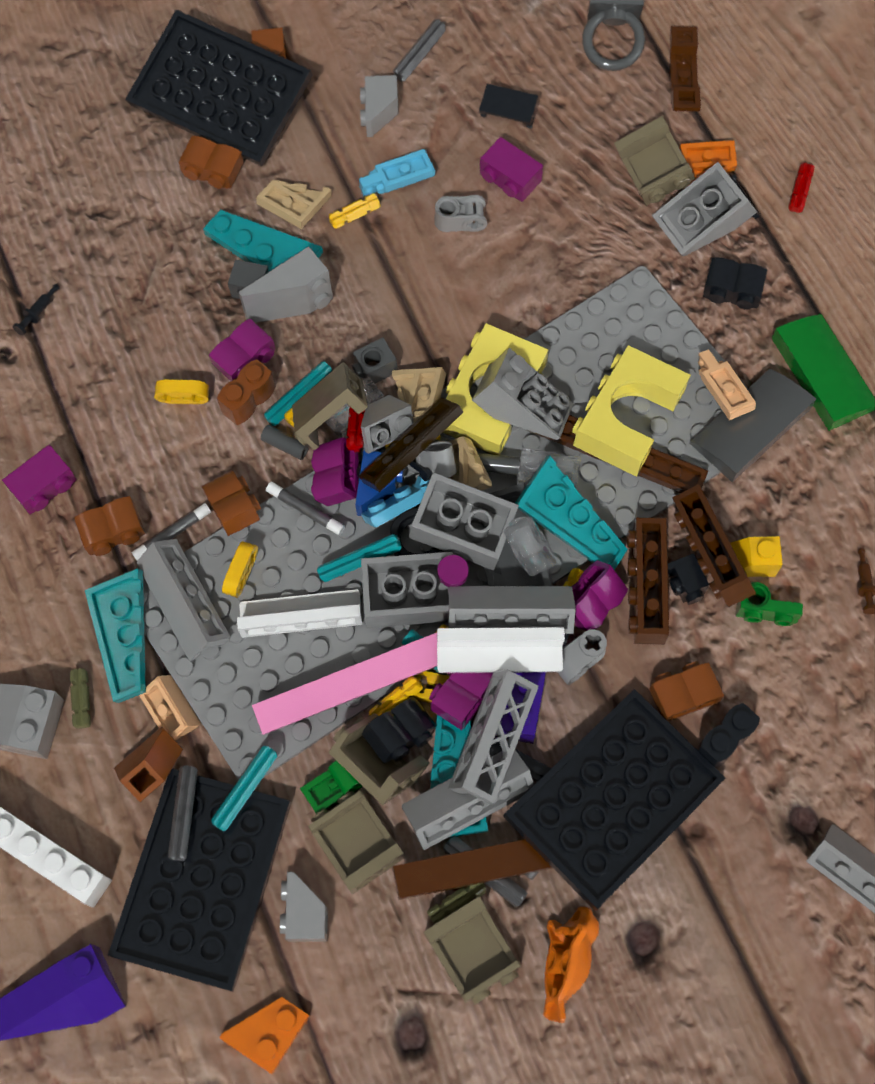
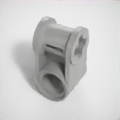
[434,195,487,232]
[407,439,457,478]
[557,629,607,685]

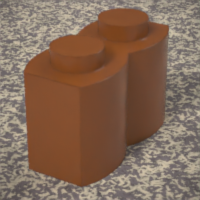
[179,136,243,189]
[217,359,276,425]
[201,470,261,536]
[74,496,145,556]
[649,661,724,722]

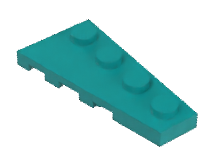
[203,210,323,272]
[515,455,628,570]
[85,568,146,703]
[430,715,488,838]

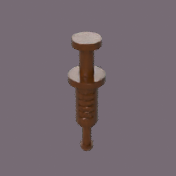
[857,548,875,614]

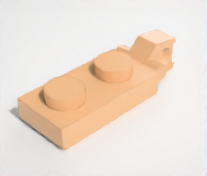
[698,349,756,420]

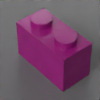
[480,137,543,202]
[2,444,77,515]

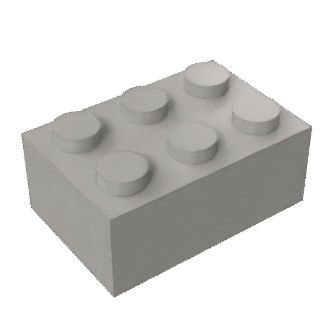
[409,472,519,570]
[361,552,453,628]

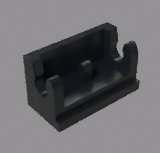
[479,84,539,129]

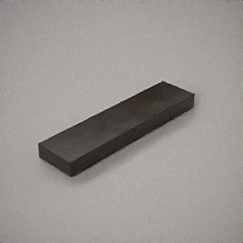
[359,398,463,492]

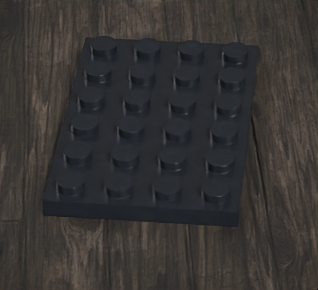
[125,10,313,166]
[503,689,725,911]
[107,768,291,992]

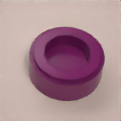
[438,555,469,587]

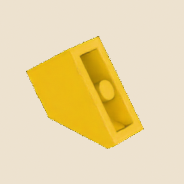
[730,536,783,577]

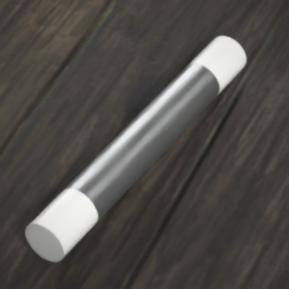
[266,481,345,536]
[131,503,211,561]

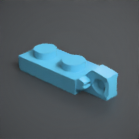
[359,149,435,196]
[361,476,430,527]

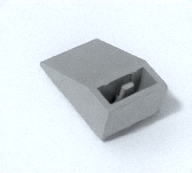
[472,348,574,440]

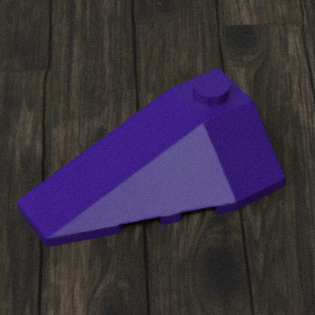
[0,944,127,1041]

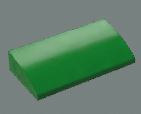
[772,314,875,431]

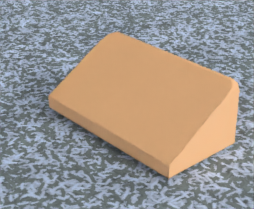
[139,675,201,741]

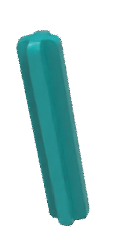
[264,361,333,426]
[317,534,402,582]
[211,745,278,831]

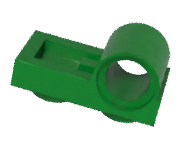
[736,582,803,626]
[300,761,363,814]

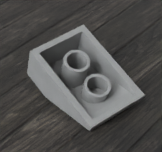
[652,162,757,257]
[238,246,333,323]
[0,683,65,759]

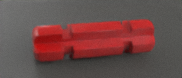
[788,162,815,213]
[346,407,365,453]

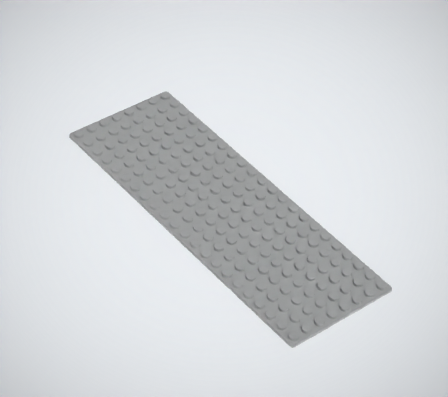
[143,266,748,780]

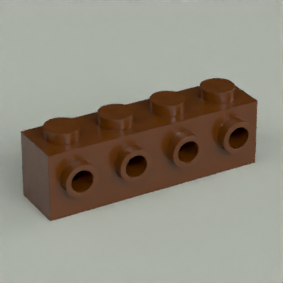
[672,484,756,607]
[627,517,669,645]

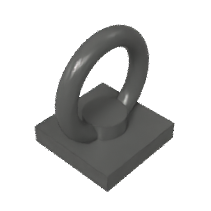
[582,0,645,71]

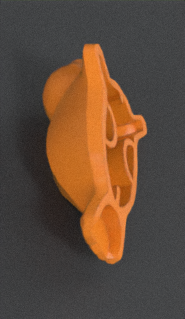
[543,906,599,1023]

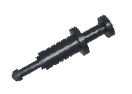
[12,284,59,336]

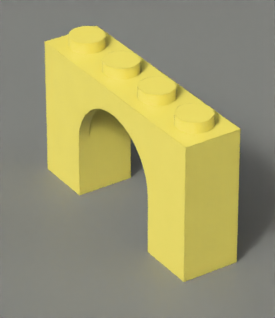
[442,323,549,455]
[572,345,691,477]

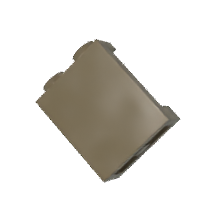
[614,116,695,206]
[292,362,368,450]
[328,713,430,805]
[308,790,405,895]
[424,896,522,1005]

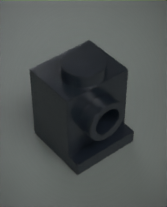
[668,553,709,605]

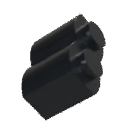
[703,257,768,310]
[362,697,437,763]
[697,703,760,768]

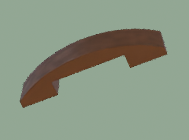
[669,26,701,112]

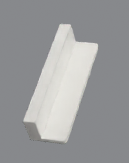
[237,589,363,638]
[437,627,565,673]

